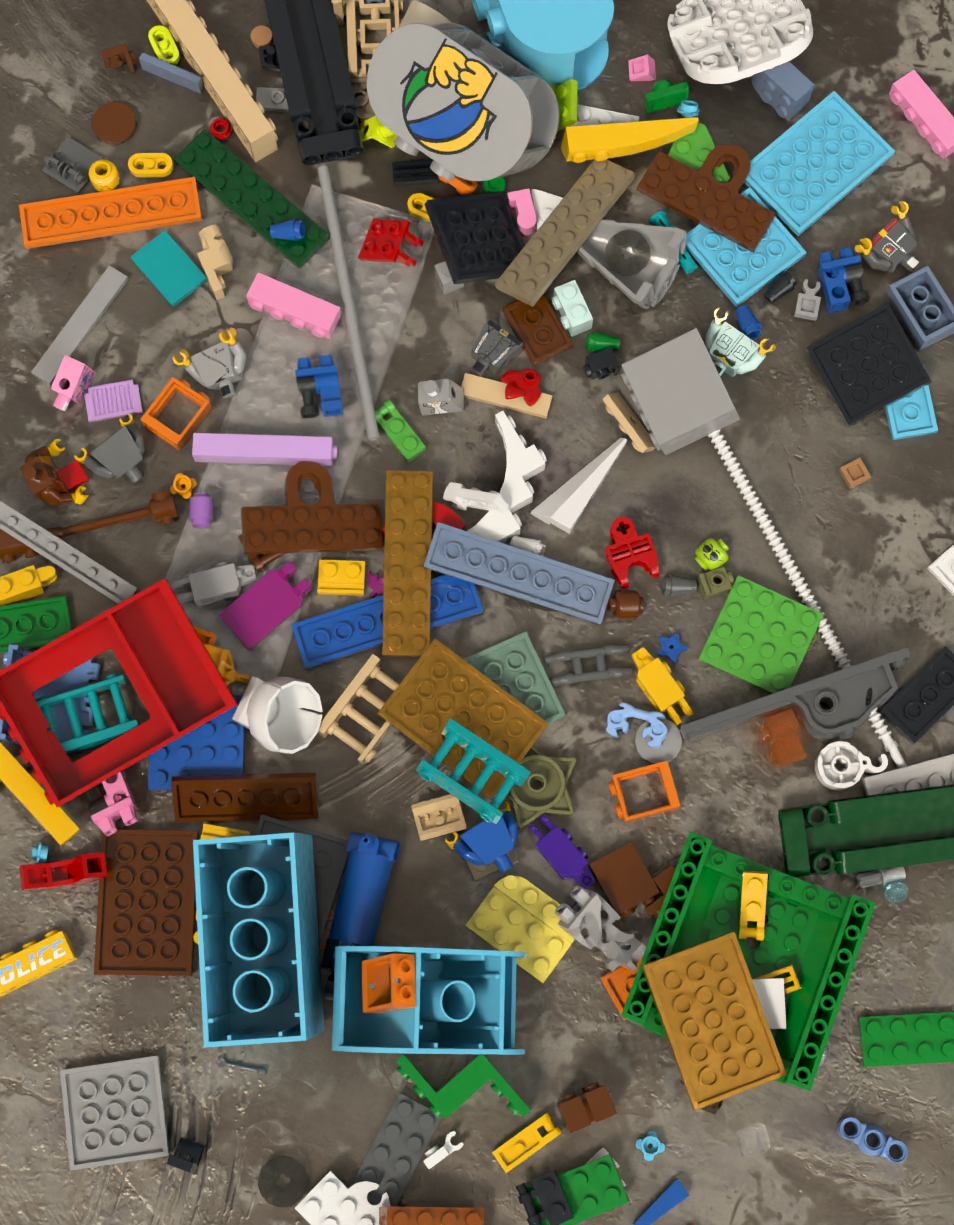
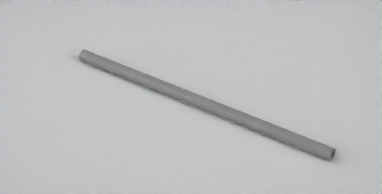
[317,166,380,441]

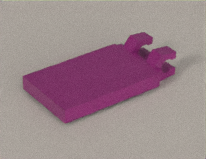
[219,561,312,651]

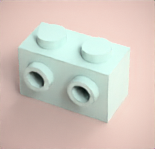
[551,280,593,337]

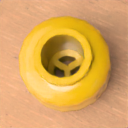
[89,159,120,192]

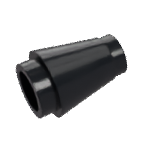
[763,271,797,304]

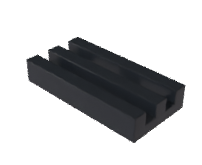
[392,159,438,186]

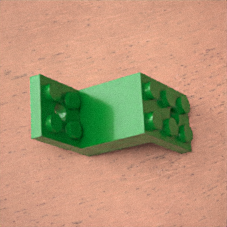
[396,1054,531,1119]

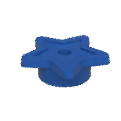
[657,633,687,663]

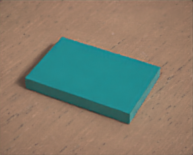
[130,230,208,307]

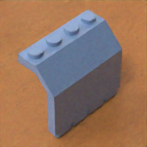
[0,644,101,752]

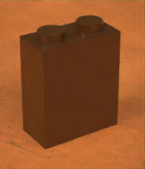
[588,841,660,918]

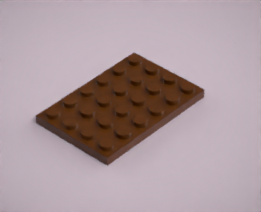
[94,829,199,977]

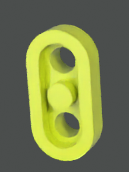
[148,25,180,65]

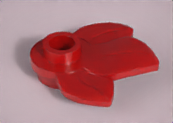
[500,369,541,407]

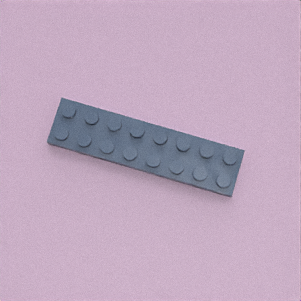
[423,522,615,625]

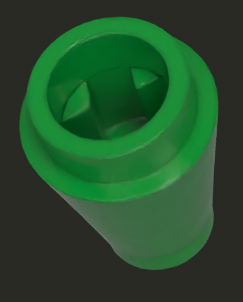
[586,331,620,353]

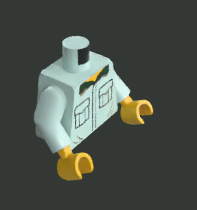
[705,307,775,377]

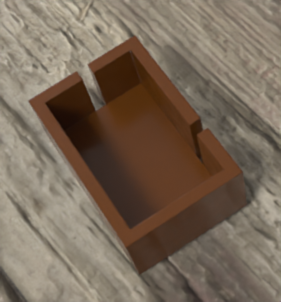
[556,1082,617,1134]

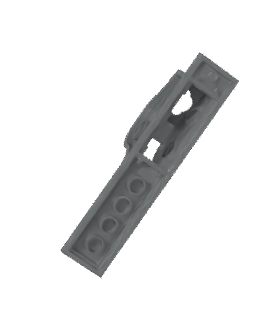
[680,647,911,743]

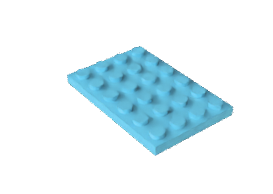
[744,91,895,236]

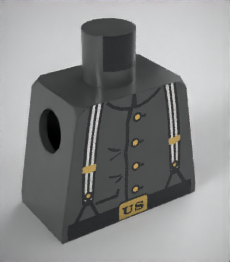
[471,319,523,377]

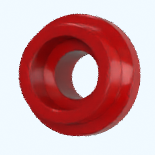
[210,118,232,140]

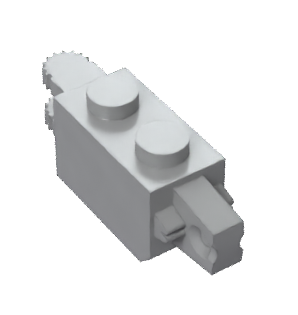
[172,562,257,606]

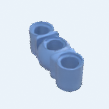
[836,1117,908,1163]

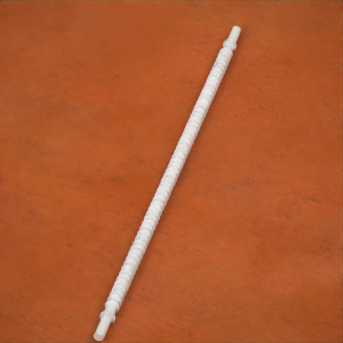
[708,429,907,768]

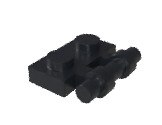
[516,1169,575,1225]

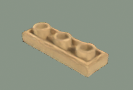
[603,392,656,453]

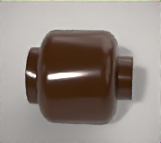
[608,590,644,620]

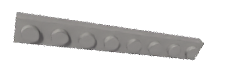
[0,500,138,604]

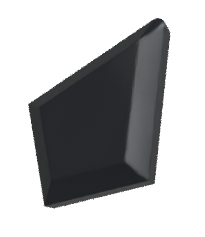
[259,45,280,72]

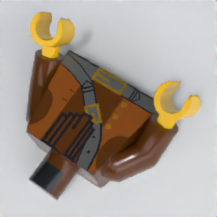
[20,439,89,506]

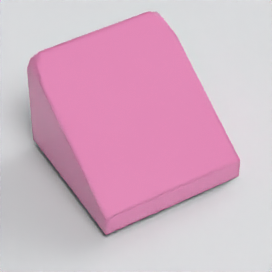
[628,54,656,81]

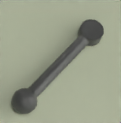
[216,1058,267,1076]

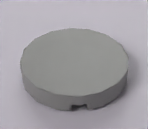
[635,719,682,764]

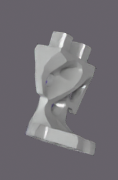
[555,885,646,972]

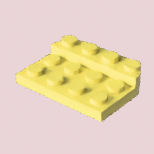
[465,875,574,984]

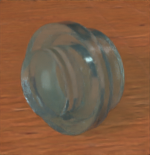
[883,880,908,903]

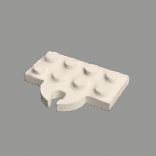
[295,1170,391,1225]

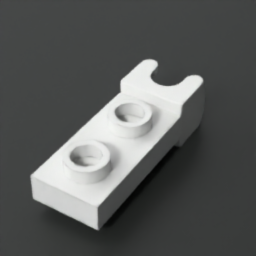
[443,482,509,513]

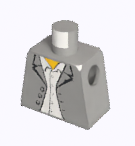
[418,379,464,416]

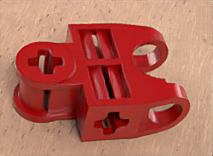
[604,517,659,589]

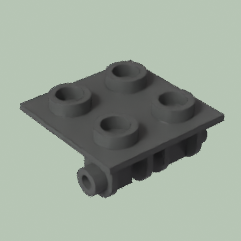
[42,136,104,193]

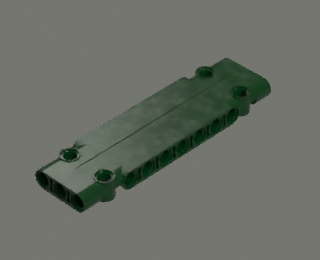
[778,784,954,877]

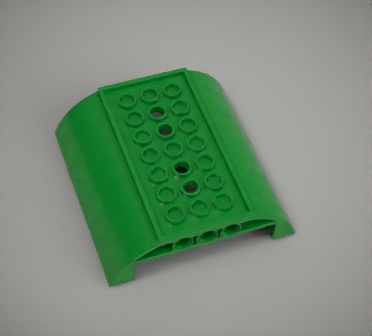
[621,832,876,1091]

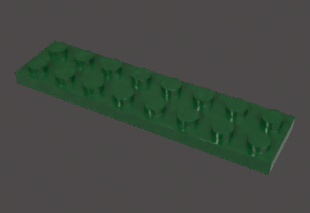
[173,129,330,270]

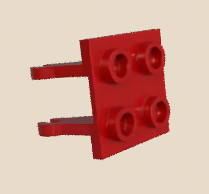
[358,218,424,267]

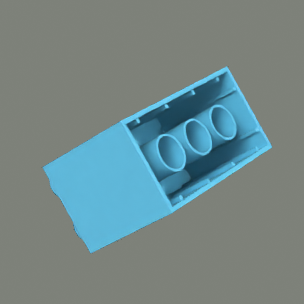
[193,832,324,1048]

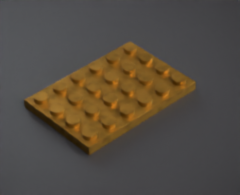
[377,638,549,800]
[641,932,787,1110]

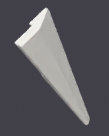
[531,438,627,534]

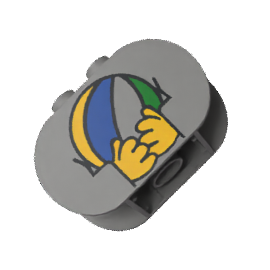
[367,23,559,181]

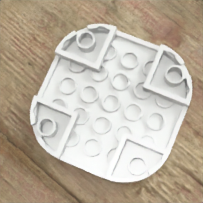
[667,0,813,84]

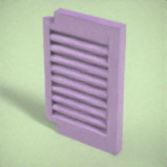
[84,379,143,423]

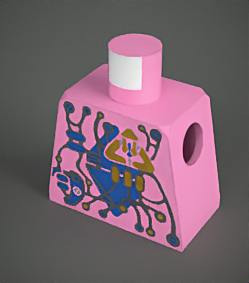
[51,355,96,412]

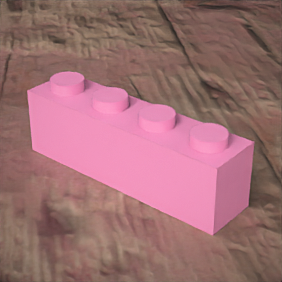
[889,70,954,159]
[246,272,342,339]

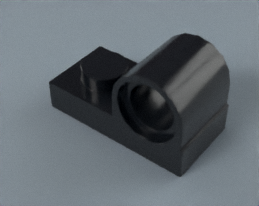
[166,1137,205,1174]

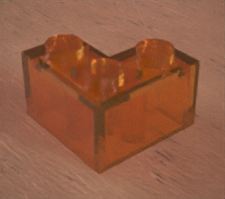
[758,709,807,770]

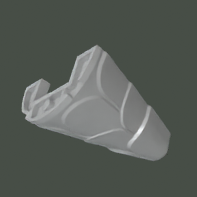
[577,220,687,309]

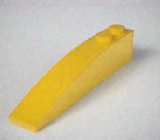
[561,117,699,163]

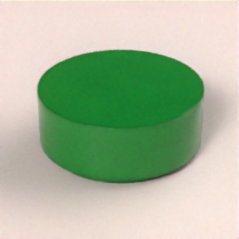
[484,177,506,193]

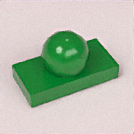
[645,79,689,114]

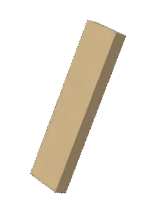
[461,373,553,419]

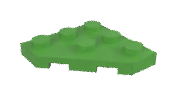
[668,117,730,183]

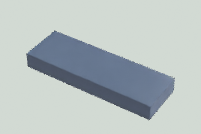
[139,53,204,94]

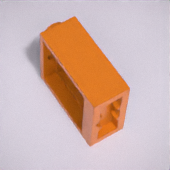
[140,377,212,451]
[608,761,681,824]
[362,954,416,1013]

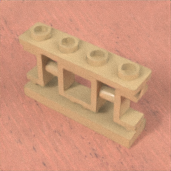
[346,0,403,78]

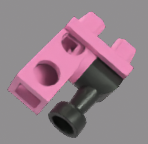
[85,770,139,836]

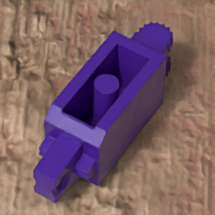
[528,814,596,889]

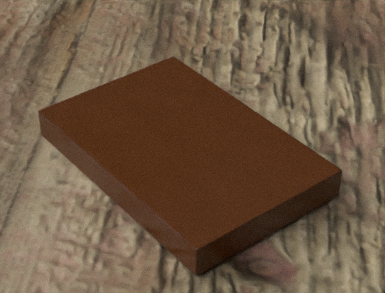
[502,293,574,367]

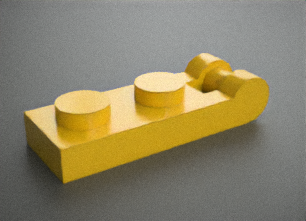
[739,870,768,941]
[492,1112,562,1173]

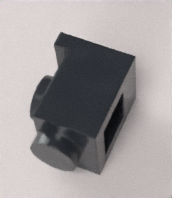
[583,347,620,380]

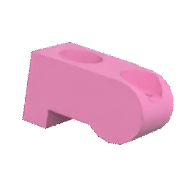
[507,188,536,235]

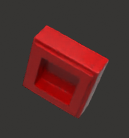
[58,460,90,492]

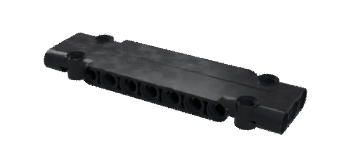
[265,0,365,165]

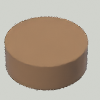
[251,25,273,48]

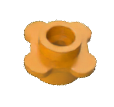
[170,473,197,499]

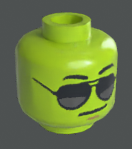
[694,538,729,572]

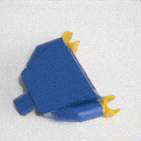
[445,801,518,873]

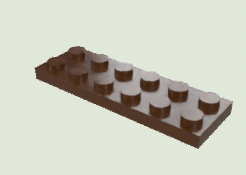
[171,773,319,822]

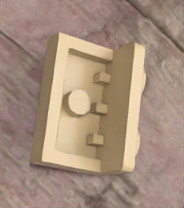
[411,794,467,841]

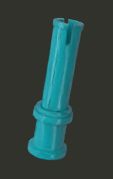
[648,210,698,275]

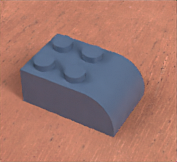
[752,61,815,122]
[887,266,954,352]

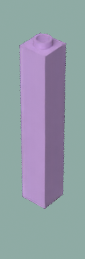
[192,433,338,466]

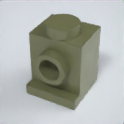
[696,567,734,601]

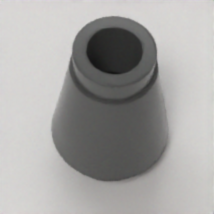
[661,574,697,597]

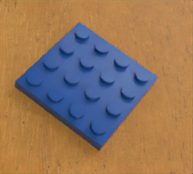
[148,695,245,790]

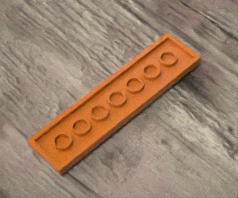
[19,177,202,249]

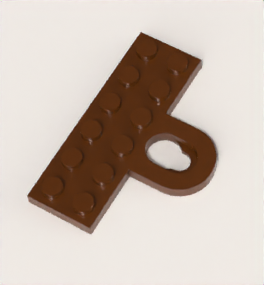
[637,144,776,253]
[240,461,383,554]

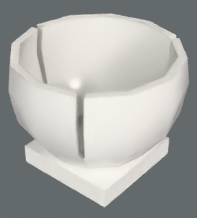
[232,676,323,754]

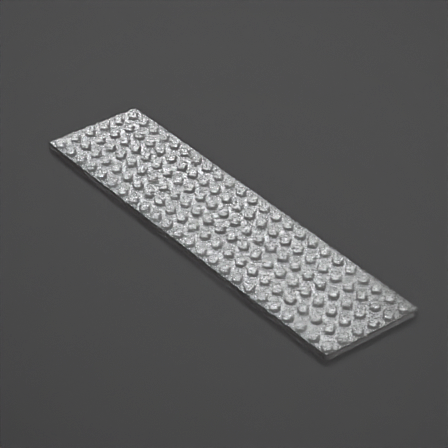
[127,185,435,695]

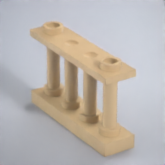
[318,654,399,766]

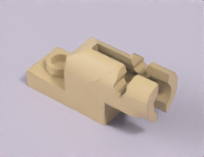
[197,224,233,300]

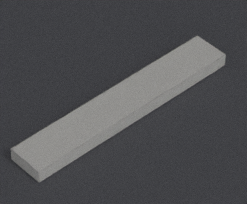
[31,265,129,386]

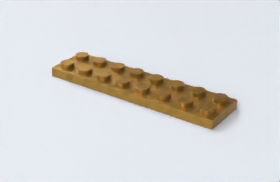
[382,470,433,657]

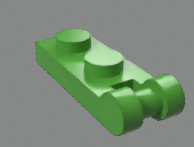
[374,399,426,463]

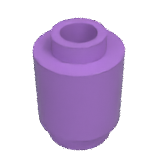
[189,493,213,528]

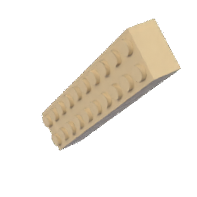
[146,0,278,163]

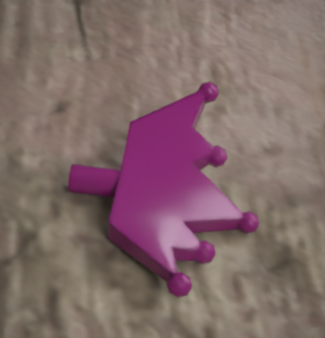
[367,570,384,598]

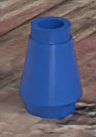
[270,218,305,241]
[735,305,762,339]

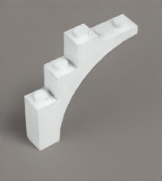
[467,411,547,543]

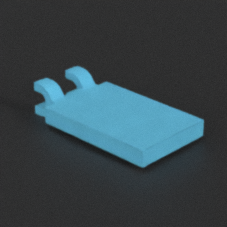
[885,365,938,440]

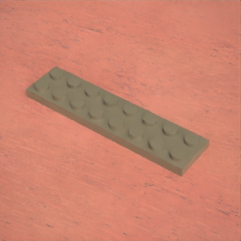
[495,159,635,307]

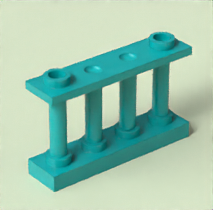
[36,674,139,755]
[416,718,531,824]

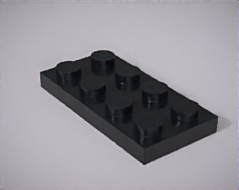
[879,646,954,745]

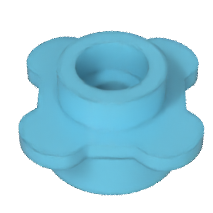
[677,100,700,118]
[31,841,48,864]
[636,1131,665,1161]

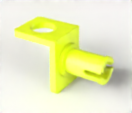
[359,116,397,148]

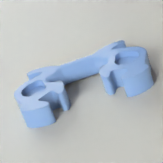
[606,702,668,748]

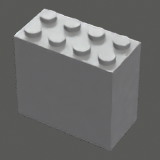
[621,328,740,455]

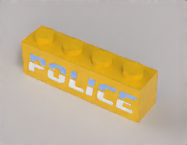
[0,929,78,997]

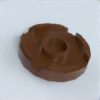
[92,102,137,145]

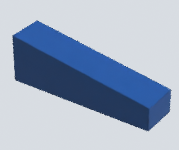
[632,1178,689,1225]

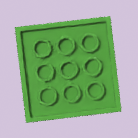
[699,575,824,694]

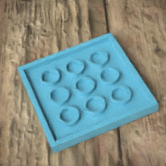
[685,187,807,307]

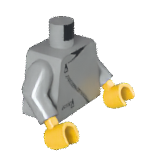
[173,328,246,398]

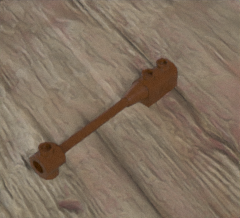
[0,490,178,564]

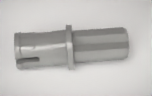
[856,866,906,888]

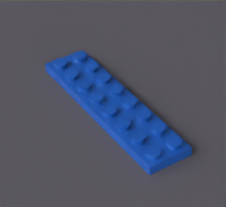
[291,575,483,669]

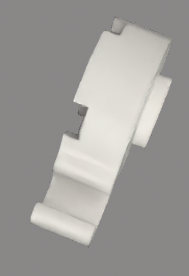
[815,741,888,791]

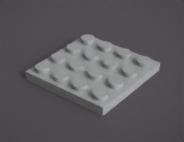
[60,1055,170,1171]

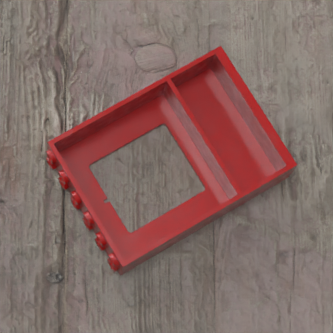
[0,578,238,807]

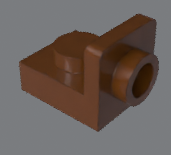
[100,43,137,73]

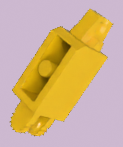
[0,565,58,606]
[631,647,693,725]

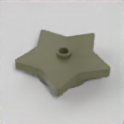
[506,746,576,830]

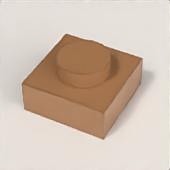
[839,458,871,489]

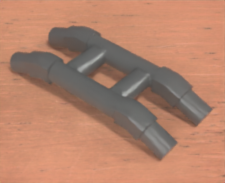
[545,644,633,687]

